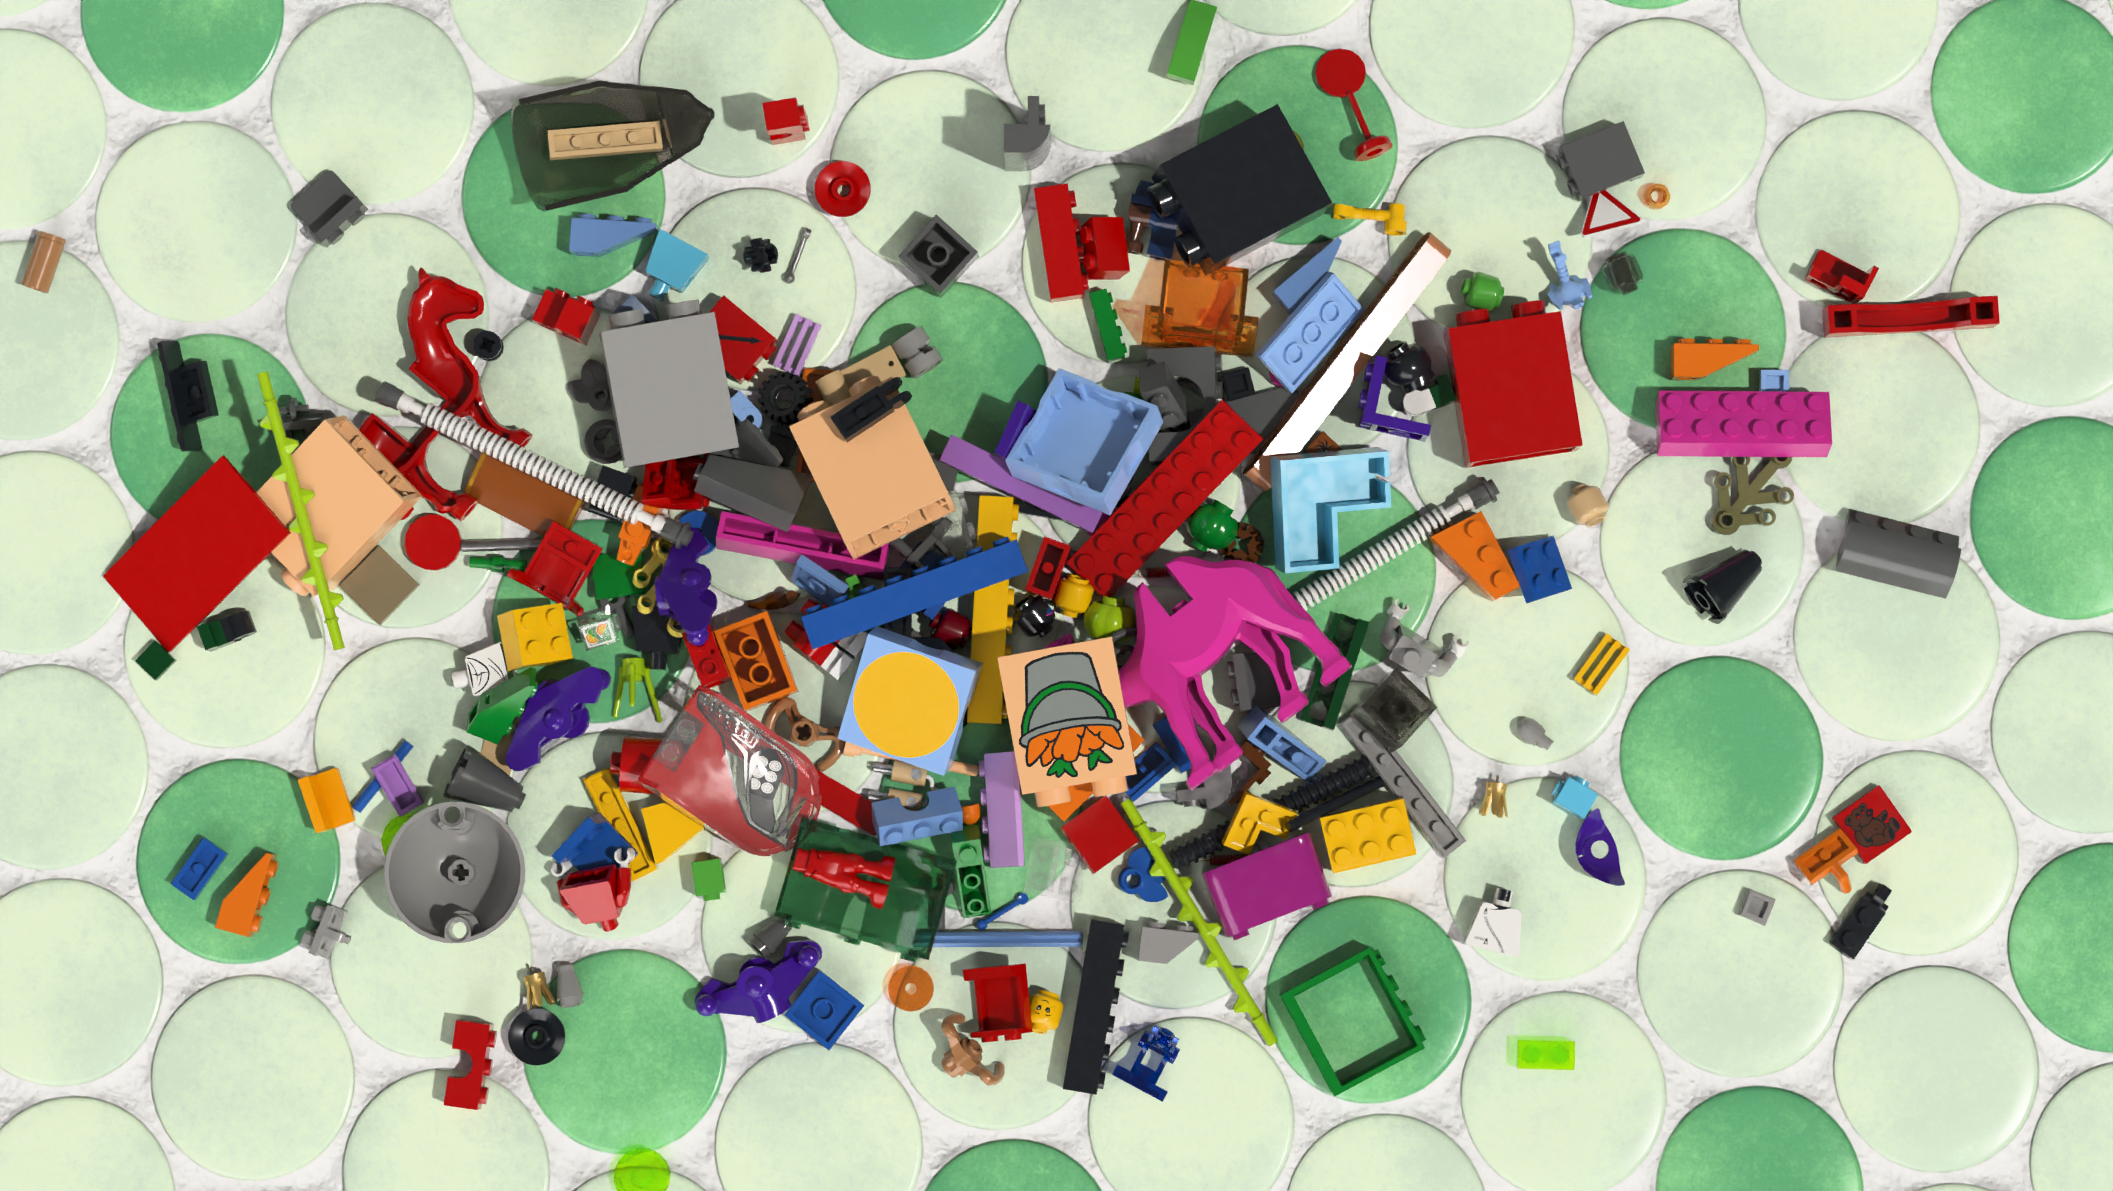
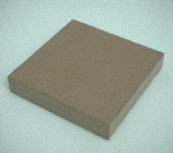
[339,545,420,625]

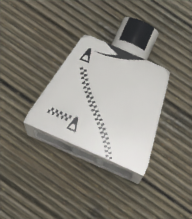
[1463,888,1522,957]

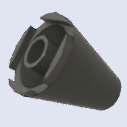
[443,745,526,812]

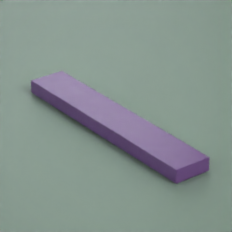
[939,435,1103,533]

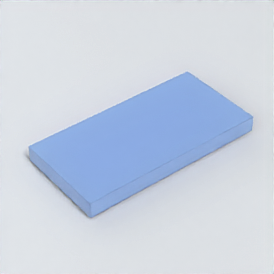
[1256,272,1365,393]

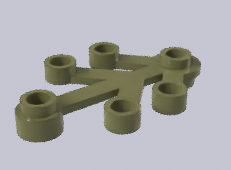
[1712,457,1794,535]

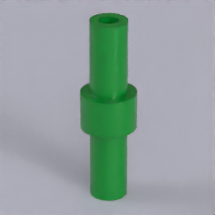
[469,555,527,573]

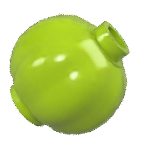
[1084,595,1137,647]

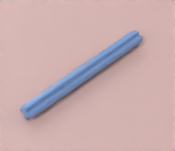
[914,931,1083,947]

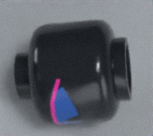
[1014,595,1055,638]

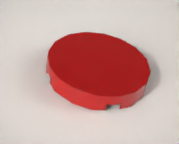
[405,514,462,571]

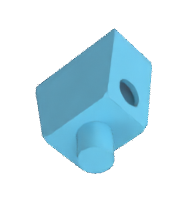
[645,229,710,302]

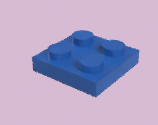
[1508,535,1572,604]
[785,970,865,1050]

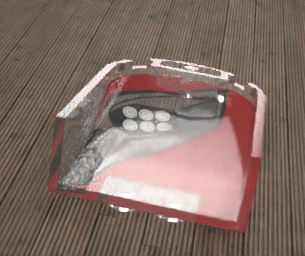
[637,685,822,856]

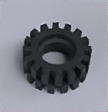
[757,371,813,425]

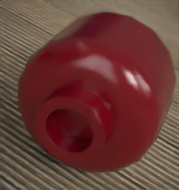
[928,608,972,650]

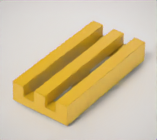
[1573,633,1630,696]

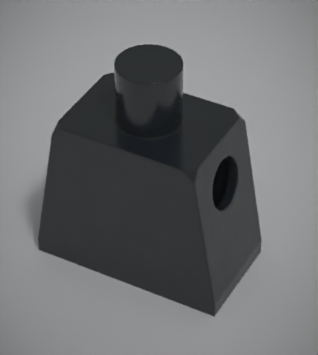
[632,605,683,670]

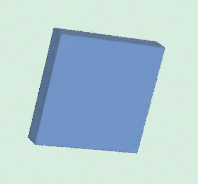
[790,554,849,607]

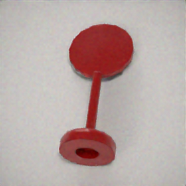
[1315,49,1393,161]

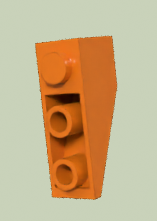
[1670,338,1759,381]
[215,853,279,937]

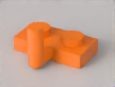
[1794,828,1858,894]

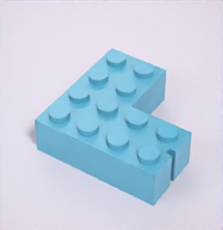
[1270,447,1391,573]

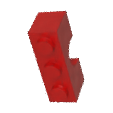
[762,97,810,145]
[444,1019,497,1110]

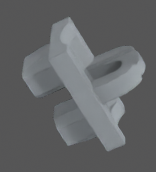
[301,905,351,959]

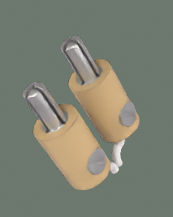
[868,760,938,811]

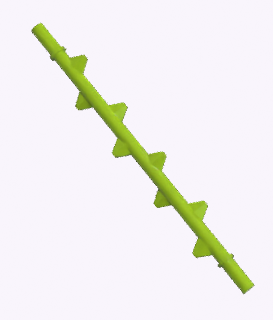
[257,371,345,651]
[1120,798,1278,1046]

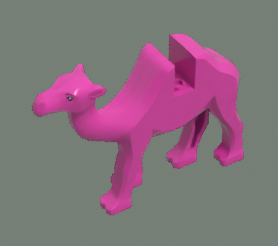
[1044,556,1352,791]

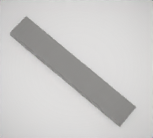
[1339,706,1466,858]

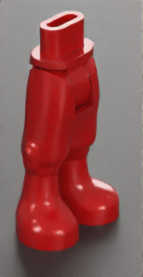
[792,848,895,909]

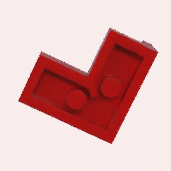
[1804,250,1879,304]

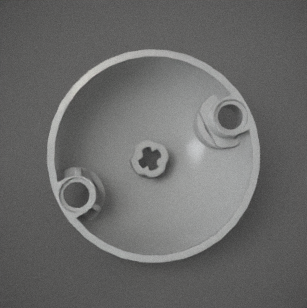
[384,802,525,943]

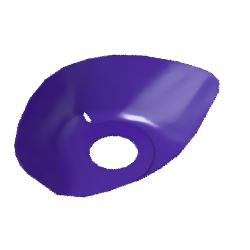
[1575,808,1625,886]

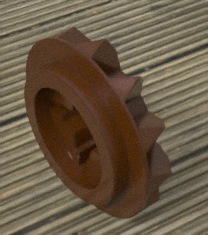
[1219,522,1264,563]

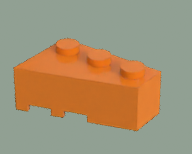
[1428,511,1520,602]

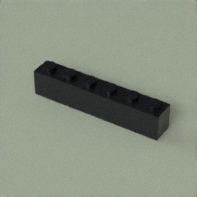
[1063,919,1129,1095]

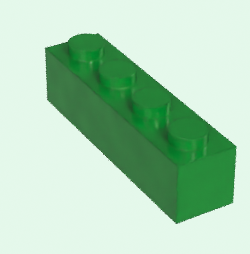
[1089,289,1127,363]

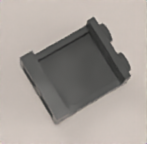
[1556,121,1645,202]

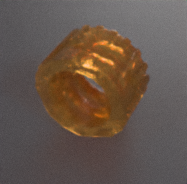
[1643,183,1671,210]

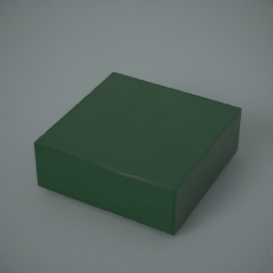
[135,641,177,681]

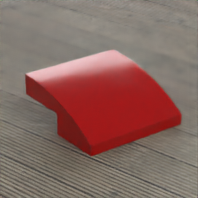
[641,459,705,510]

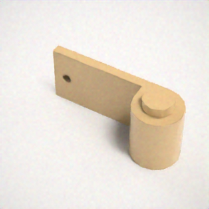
[815,345,906,406]

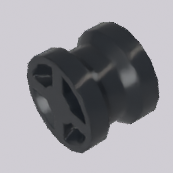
[473,331,504,361]

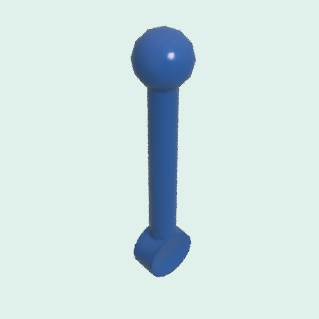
[976,893,1028,930]

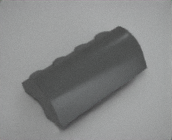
[1004,96,1051,171]
[1836,509,1961,599]

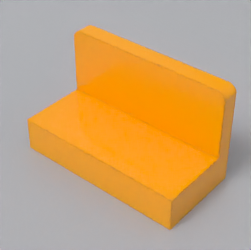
[298,768,356,833]

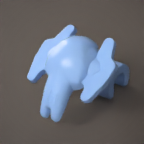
[1547,240,1592,310]

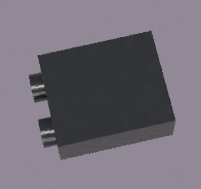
[1147,104,1332,276]

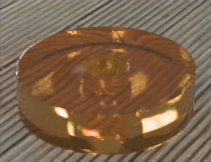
[888,966,934,1011]

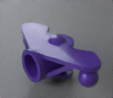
[655,527,718,646]
[506,667,611,771]
[694,940,822,1023]

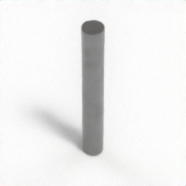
[461,538,543,552]

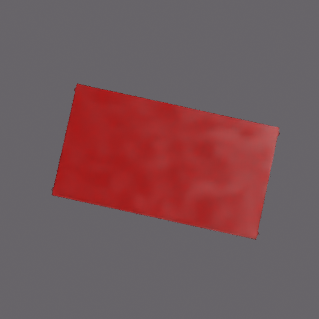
[103,455,291,653]

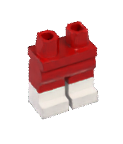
[784,599,868,681]

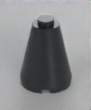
[1683,549,1762,624]

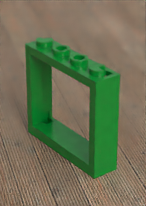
[1279,947,1426,1097]

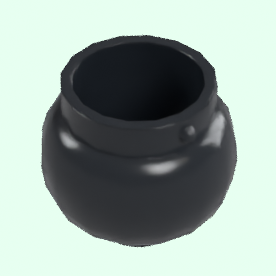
[1384,341,1435,394]

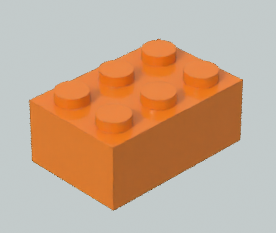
[714,611,799,712]

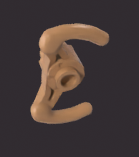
[764,697,846,772]
[941,1013,1005,1085]

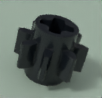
[743,238,778,273]

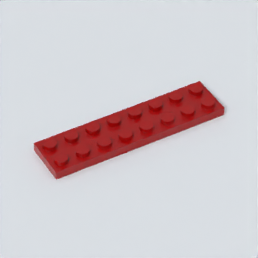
[1066,399,1264,597]

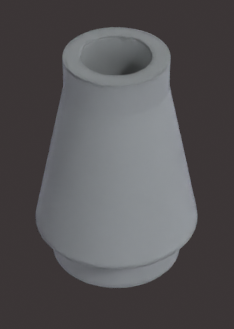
[557,964,585,1008]

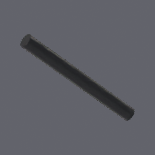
[1285,776,1384,832]

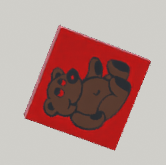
[1832,785,1912,864]

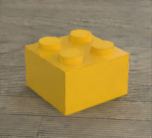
[497,603,573,671]

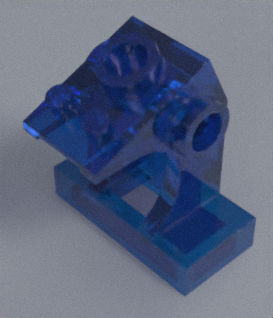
[1112,1025,1180,1102]

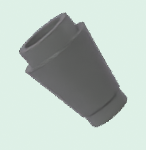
[749,916,792,958]

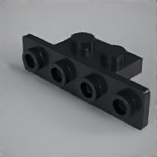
[157,341,219,452]

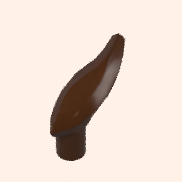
[747,590,800,610]

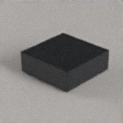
[1221,367,1255,402]

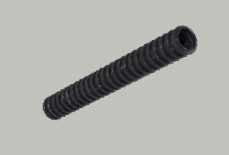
[1168,754,1374,871]

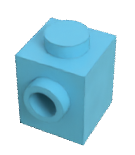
[1551,775,1599,819]

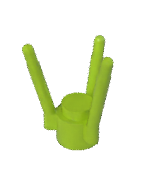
[613,658,662,723]

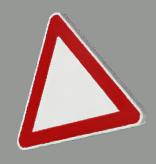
[1581,190,1641,238]

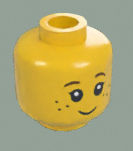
[1029,990,1064,1034]

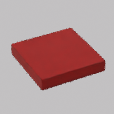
[1060,795,1139,874]

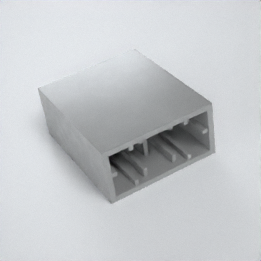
[599,299,739,468]

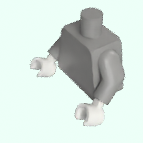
[1380,599,1469,678]

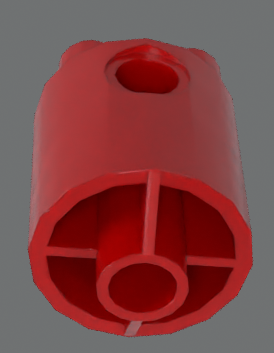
[610,736,689,794]

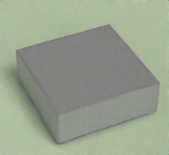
[1738,888,1776,926]

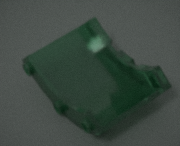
[774,817,957,962]

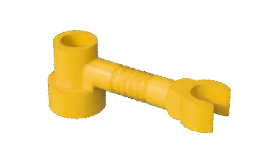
[1333,203,1407,236]

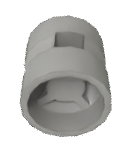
[892,326,943,379]

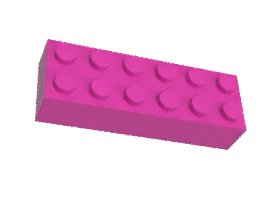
[1655,391,1832,457]

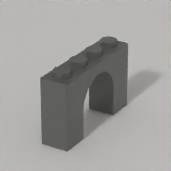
[1147,346,1223,465]

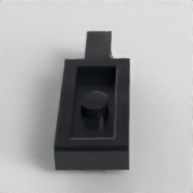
[1829,884,1892,959]

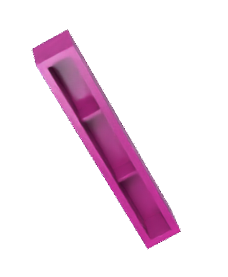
[716,511,889,580]

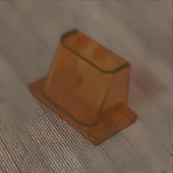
[1141,260,1259,358]

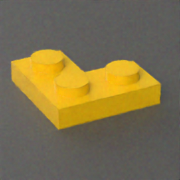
[1222,791,1298,855]

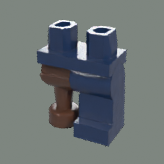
[1126,180,1178,262]

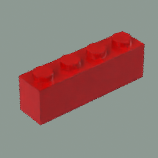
[1034,183,1089,303]

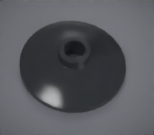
[508,1008,566,1066]

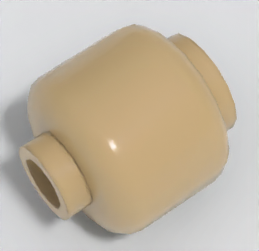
[1567,483,1609,527]

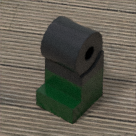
[197,611,257,652]

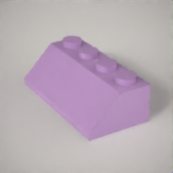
[979,751,1025,868]

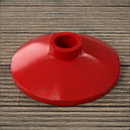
[815,161,871,217]

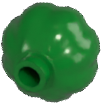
[1185,499,1238,552]

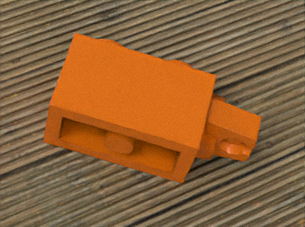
[617,484,663,566]

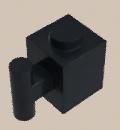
[588,465,638,523]

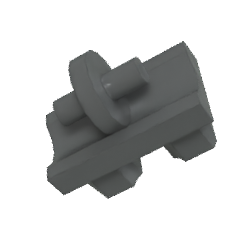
[269,398,324,441]

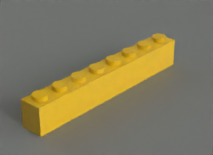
[967,495,1019,725]

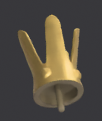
[1479,775,1508,818]
[523,966,556,1010]

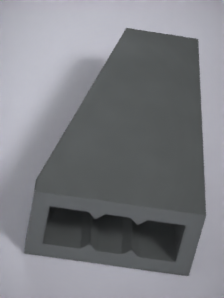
[693,455,813,532]

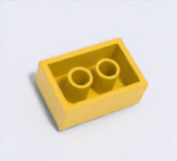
[1320,797,1417,874]

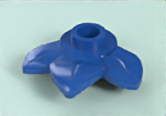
[1118,847,1172,902]

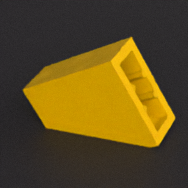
[641,802,705,864]

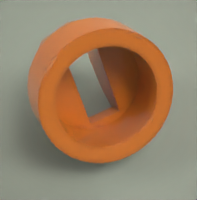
[961,803,981,825]

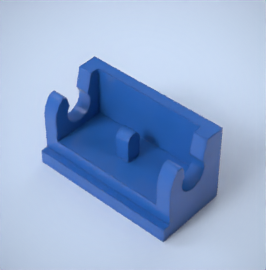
[1125,742,1177,802]

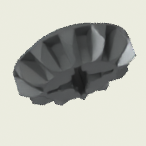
[584,419,622,464]

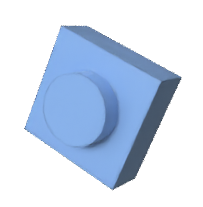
[1759,370,1789,392]

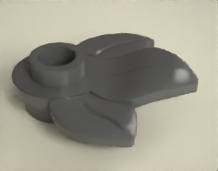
[568,359,612,411]

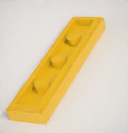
[583,767,658,882]

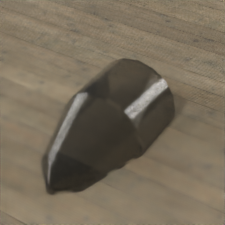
[511,81,715,211]

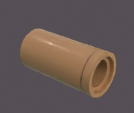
[21,231,66,293]

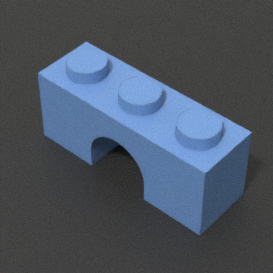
[871,787,963,846]

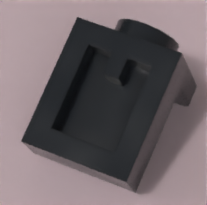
[768,423,797,468]

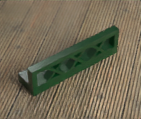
[1300,613,1369,731]

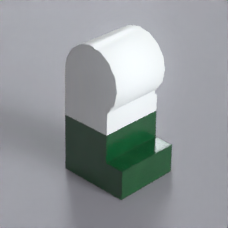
[1401,373,1457,417]

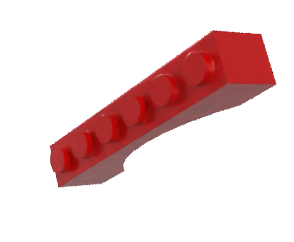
[1822,296,2000,338]

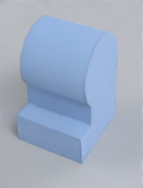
[730,390,763,430]

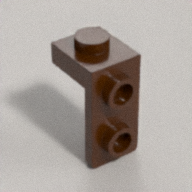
[1228,741,1271,806]

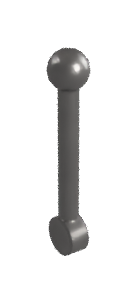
[784,227,811,284]

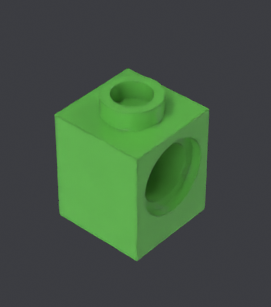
[691,858,726,901]

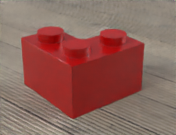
[532,288,600,346]

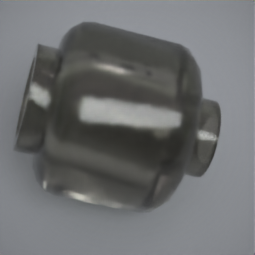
[1602,251,1643,295]

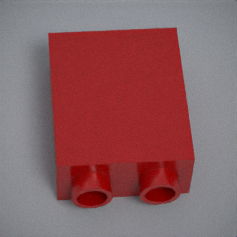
[1444,300,1583,468]

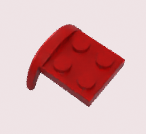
[507,520,603,616]

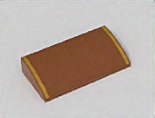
[463,452,586,537]

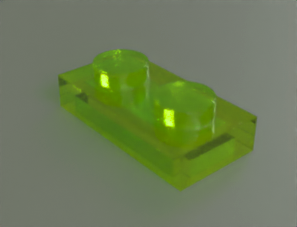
[1516,1040,1575,1070]

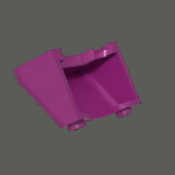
[1201,832,1332,940]

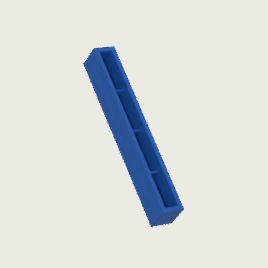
[800,537,1028,650]

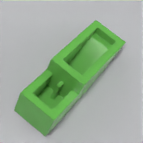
[1167,0,1217,85]

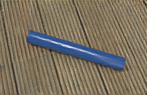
[352,740,414,813]

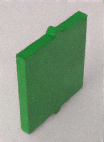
[591,552,646,600]

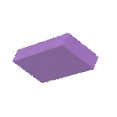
[371,754,424,817]

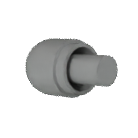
[1516,718,1554,750]

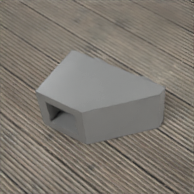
[1138,922,1199,964]

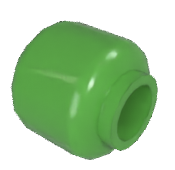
[1460,272,1504,312]

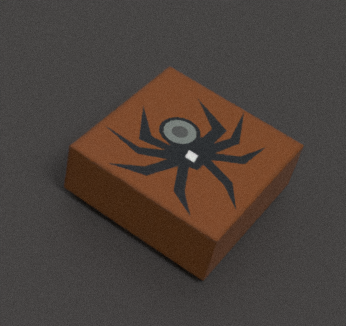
[1303,431,1343,453]

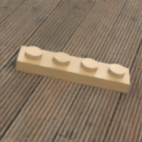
[547,121,663,160]

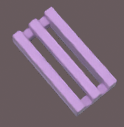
[773,314,822,376]

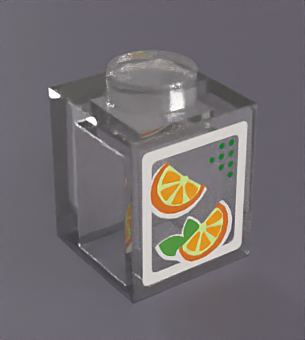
[577,605,622,651]

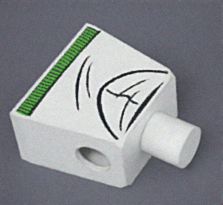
[452,641,518,697]

